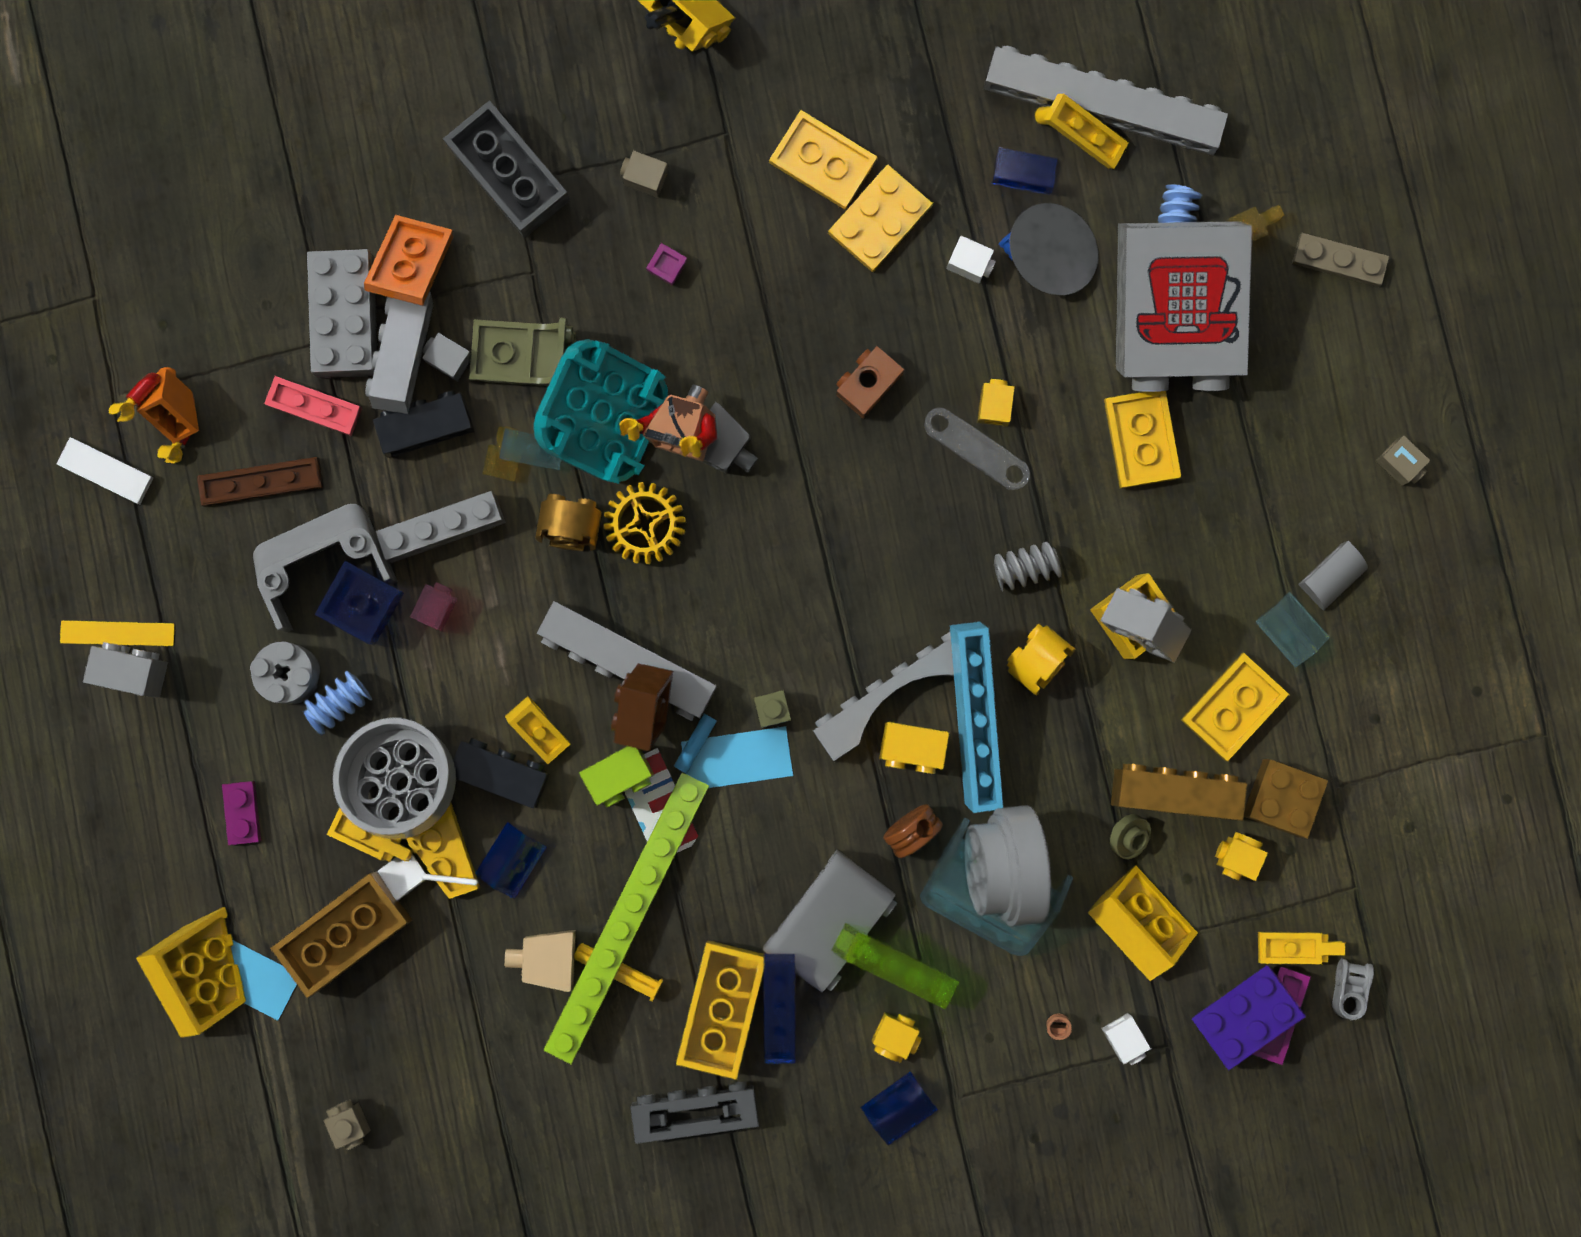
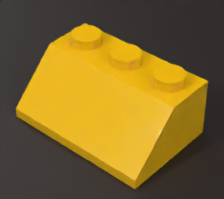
[1088,865,1198,981]

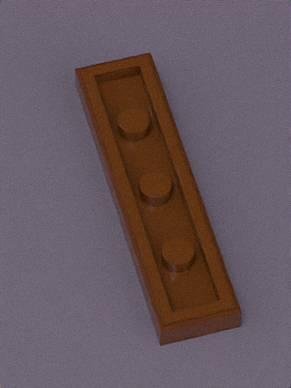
[197,457,323,507]

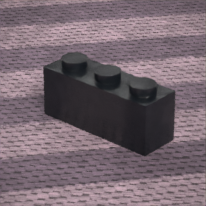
[373,391,475,458]
[453,738,550,809]

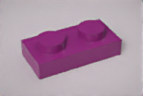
[222,781,261,845]

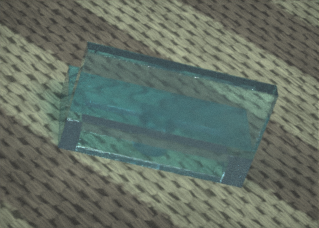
[1256,592,1329,668]

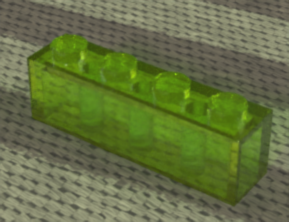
[831,923,959,1010]

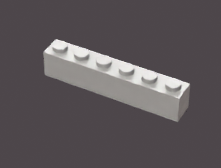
[537,601,717,721]

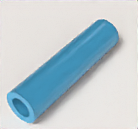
[674,714,717,774]

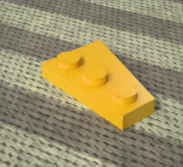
[405,802,480,899]

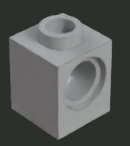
[423,333,471,382]

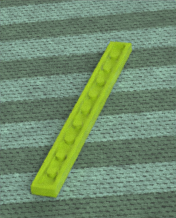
[543,773,710,1064]

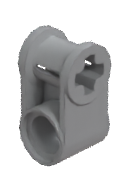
[1332,958,1374,1020]

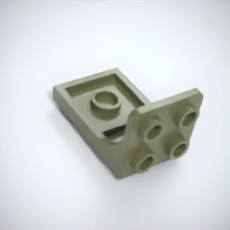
[469,318,576,386]

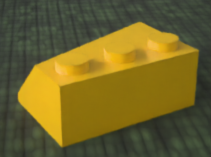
[136,907,246,1037]

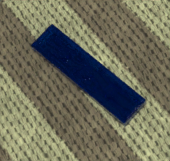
[764,954,795,1063]

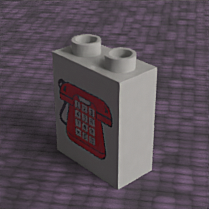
[1116,221,1252,392]

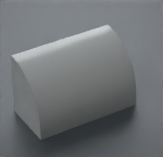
[1298,541,1368,611]

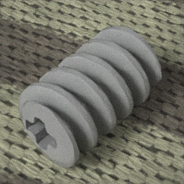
[994,541,1062,592]

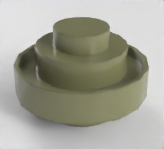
[1110,814,1151,859]

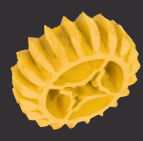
[604,482,686,565]

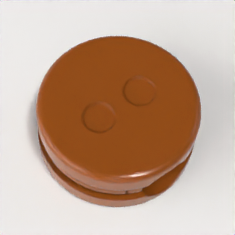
[883,804,943,858]

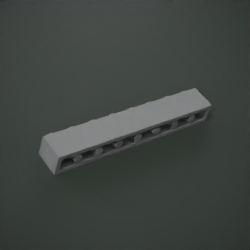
[984,46,1228,156]

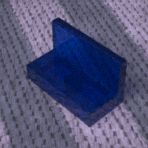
[992,147,1057,195]
[475,822,547,899]
[861,1071,938,1146]

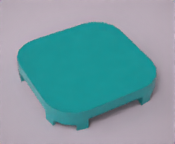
[533,339,668,484]

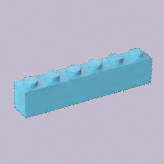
[950,622,1003,813]

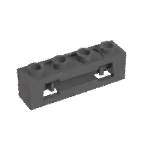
[630,1081,759,1144]

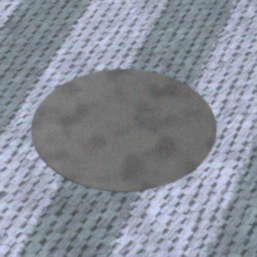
[1010,203,1098,295]

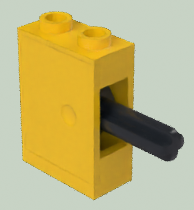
[638,0,735,52]

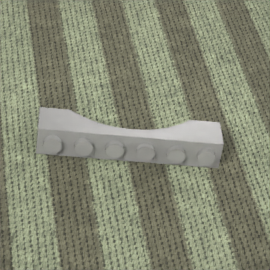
[813,632,954,761]

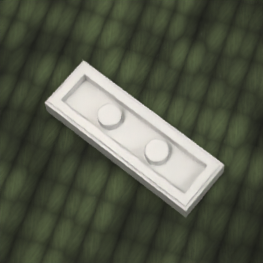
[57,437,153,504]

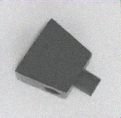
[701,402,758,473]

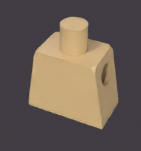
[505,930,576,992]

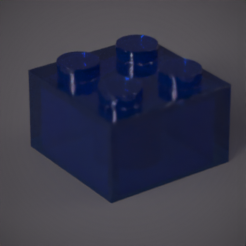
[315,561,404,646]

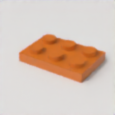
[364,215,453,306]

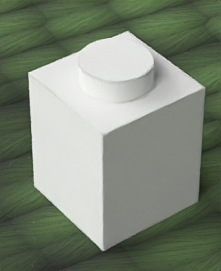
[947,236,996,283]
[1101,1013,1151,1065]

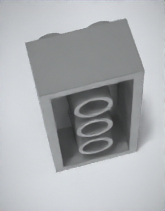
[307,249,377,378]

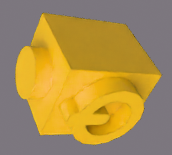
[1215,832,1268,881]
[872,1012,922,1063]

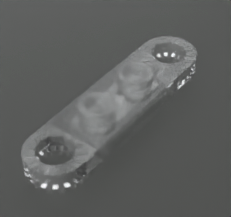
[924,408,1030,490]

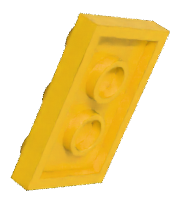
[769,110,877,210]
[828,164,933,272]
[1104,391,1181,489]
[1181,653,1289,761]

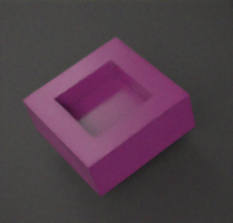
[646,243,688,286]

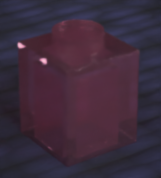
[410,582,457,631]

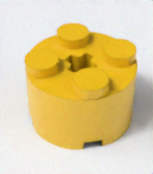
[1006,624,1075,695]

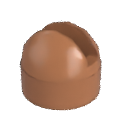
[1046,1013,1072,1040]

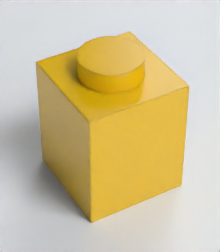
[977,379,1015,427]

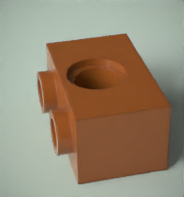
[836,346,904,419]

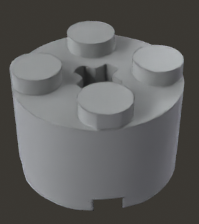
[250,642,320,704]

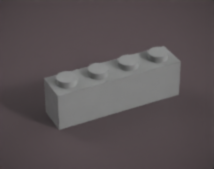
[365,292,433,414]
[376,491,505,563]

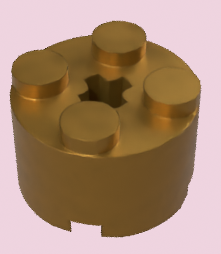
[535,494,602,551]

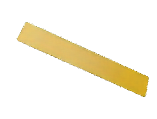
[60,621,174,646]

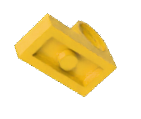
[505,696,571,764]

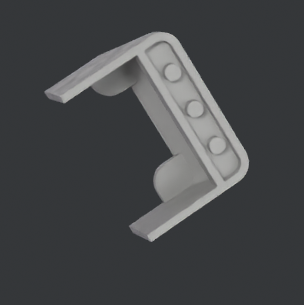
[253,504,398,632]

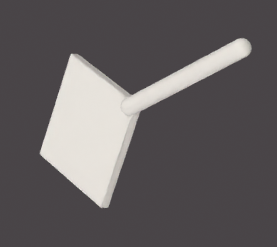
[378,854,478,901]

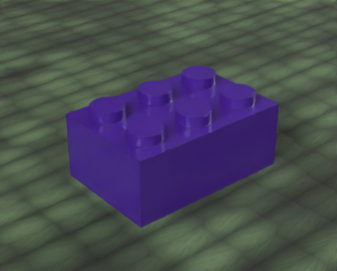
[1191,965,1306,1070]

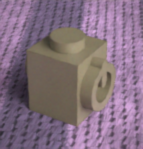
[324,1099,371,1150]

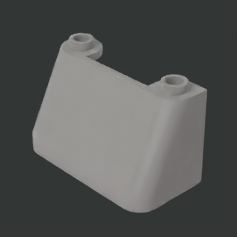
[763,850,897,992]

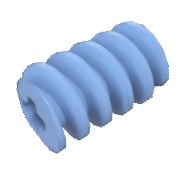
[1157,184,1202,223]
[303,671,372,735]

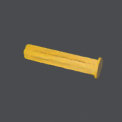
[574,943,663,1002]

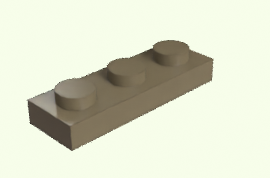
[1292,233,1389,287]

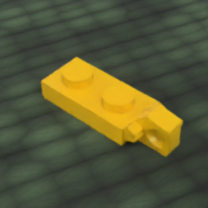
[327,808,413,862]
[1258,932,1345,964]

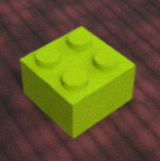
[579,746,655,808]

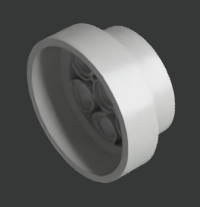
[333,718,456,839]
[965,805,1050,927]

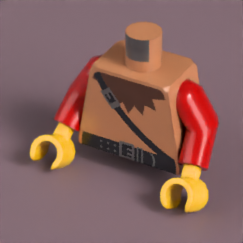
[620,385,717,462]

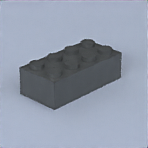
[443,100,571,239]

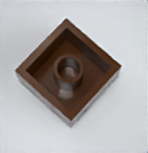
[611,663,673,751]

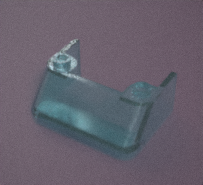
[920,818,1074,956]

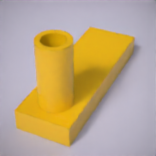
[1035,94,1128,169]

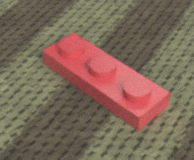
[264,376,362,436]

